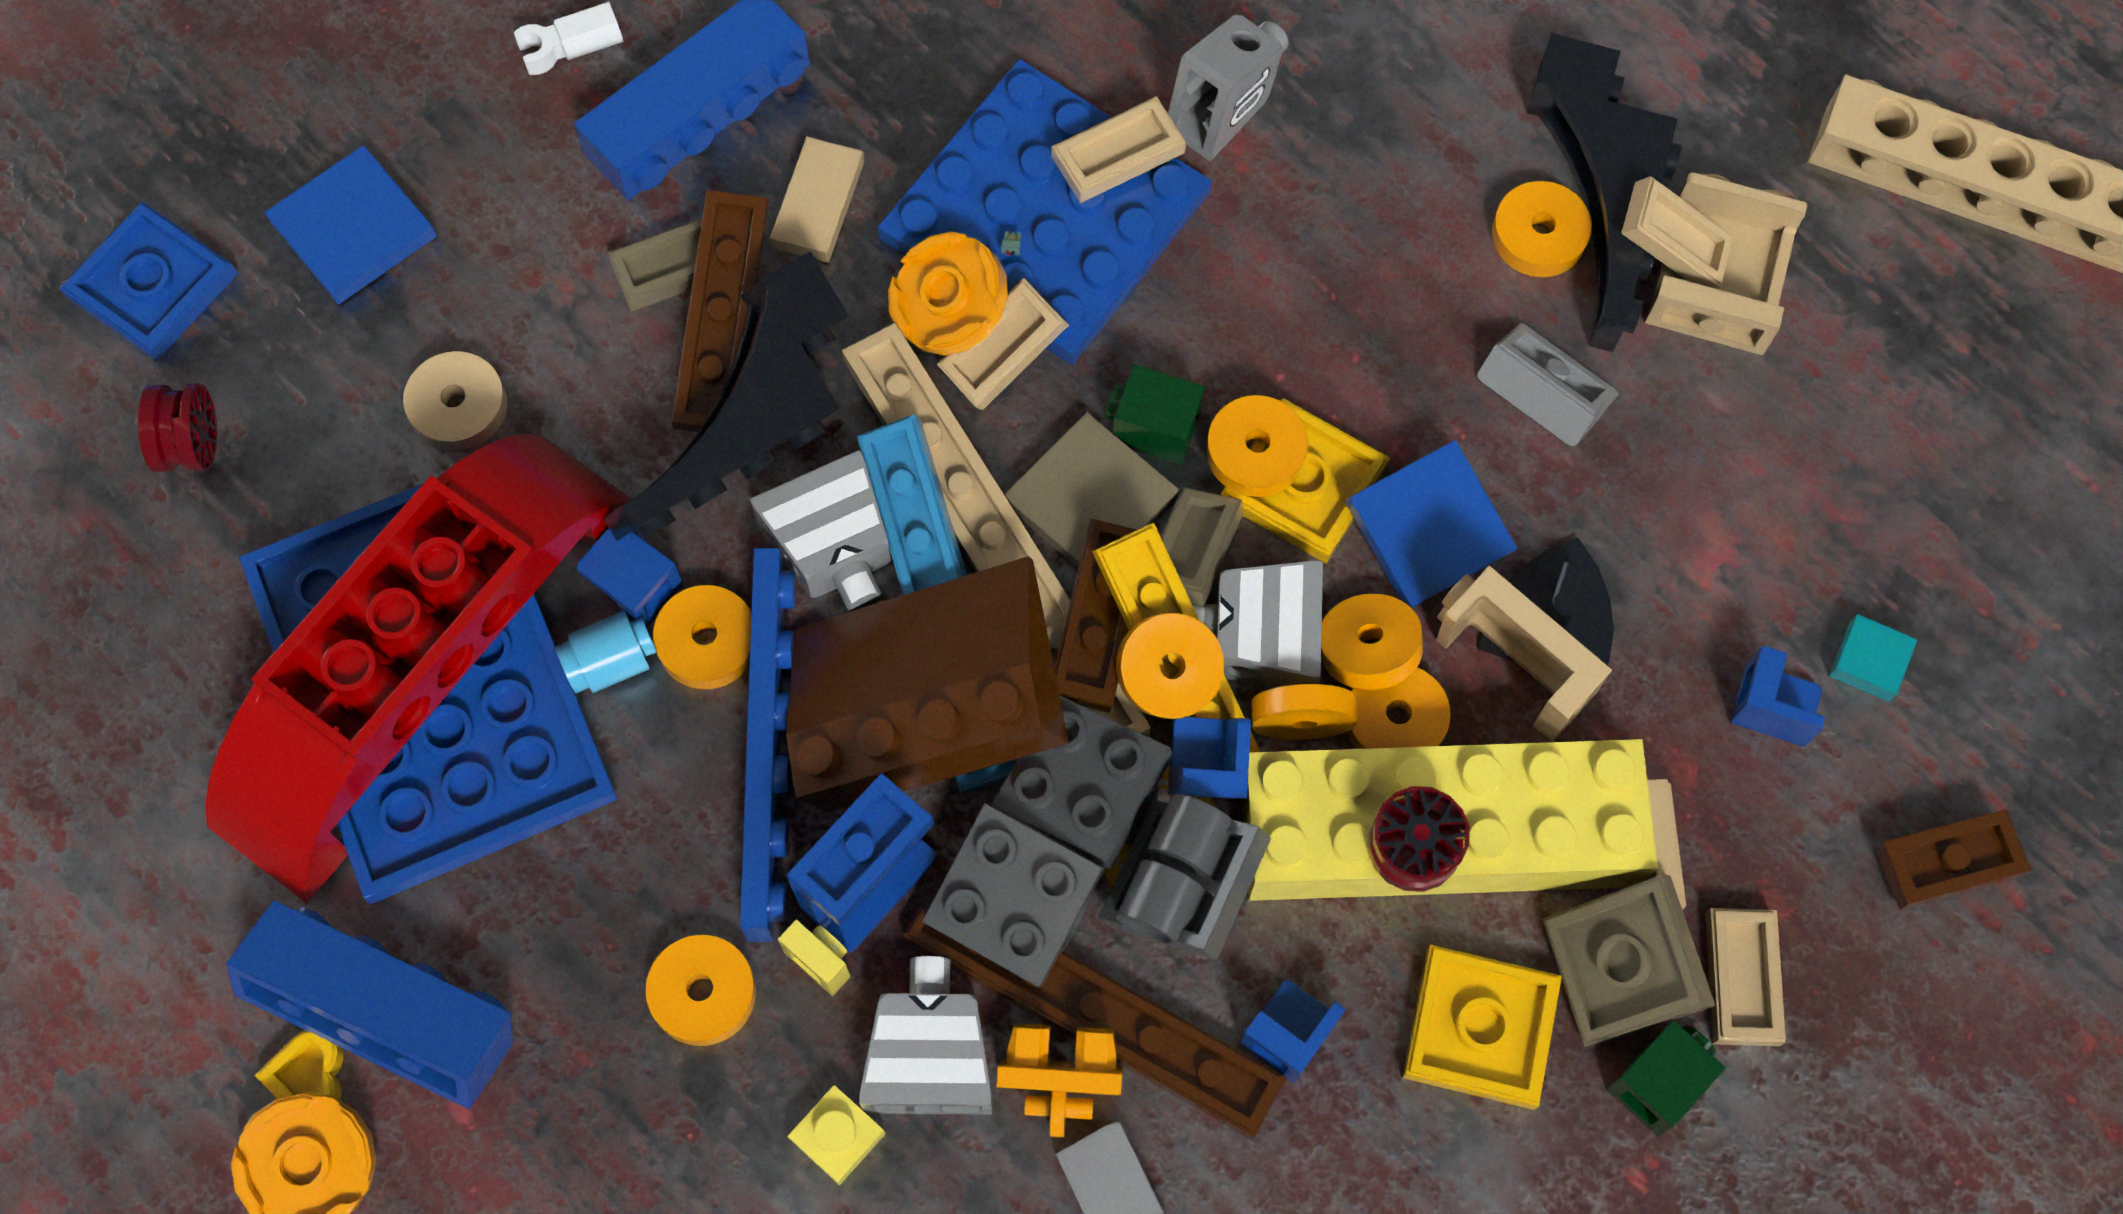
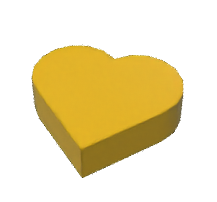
[255,1030,344,1099]

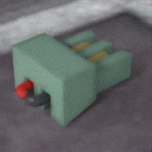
[1001,231,1021,256]

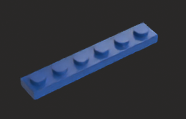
[740,548,796,942]

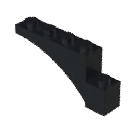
[1527,33,1682,353]
[604,252,849,541]

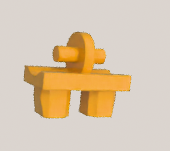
[997,1023,1123,1138]

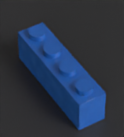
[574,0,810,201]
[226,900,513,1110]

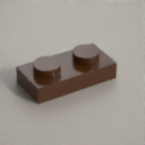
[1876,809,2032,910]

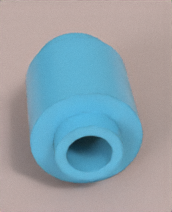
[555,610,657,694]

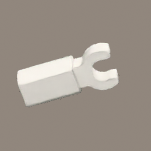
[513,2,623,75]

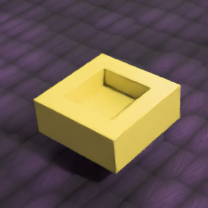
[778,919,851,997]
[787,1085,886,1186]

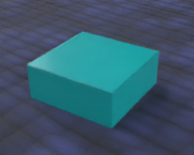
[1829,614,1917,702]

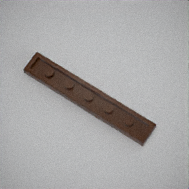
[903,880,1286,1140]

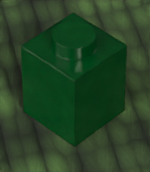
[1106,364,1205,465]
[1606,1020,1726,1137]

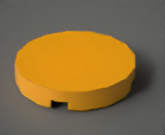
[888,232,1008,356]
[231,1092,377,1214]

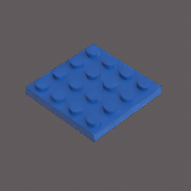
[877,59,1212,366]

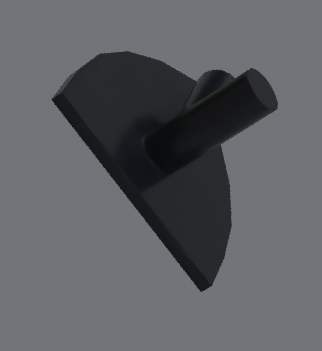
[1478,538,1614,689]

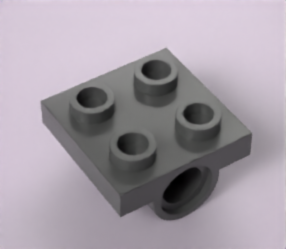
[992,696,1173,870]
[1098,794,1271,960]
[922,802,1106,987]

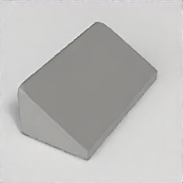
[1477,322,1619,447]
[1056,1120,1164,1214]

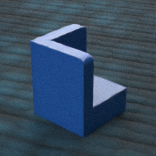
[577,528,684,627]
[1730,645,1825,747]
[1168,717,1251,799]
[1240,980,1347,1084]

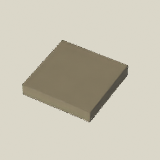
[1004,412,1179,568]
[1543,875,1715,1047]

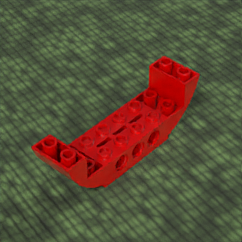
[205,434,632,904]

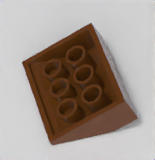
[786,556,1069,812]

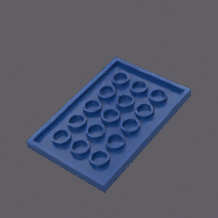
[239,483,618,905]

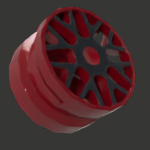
[137,383,217,472]
[1368,786,1470,892]

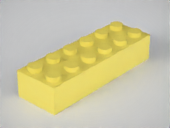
[1242,739,1658,901]

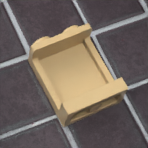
[1645,172,1807,355]
[1436,566,1612,742]

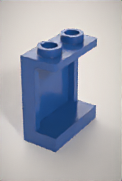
[787,773,937,953]

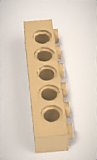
[1808,74,2123,273]

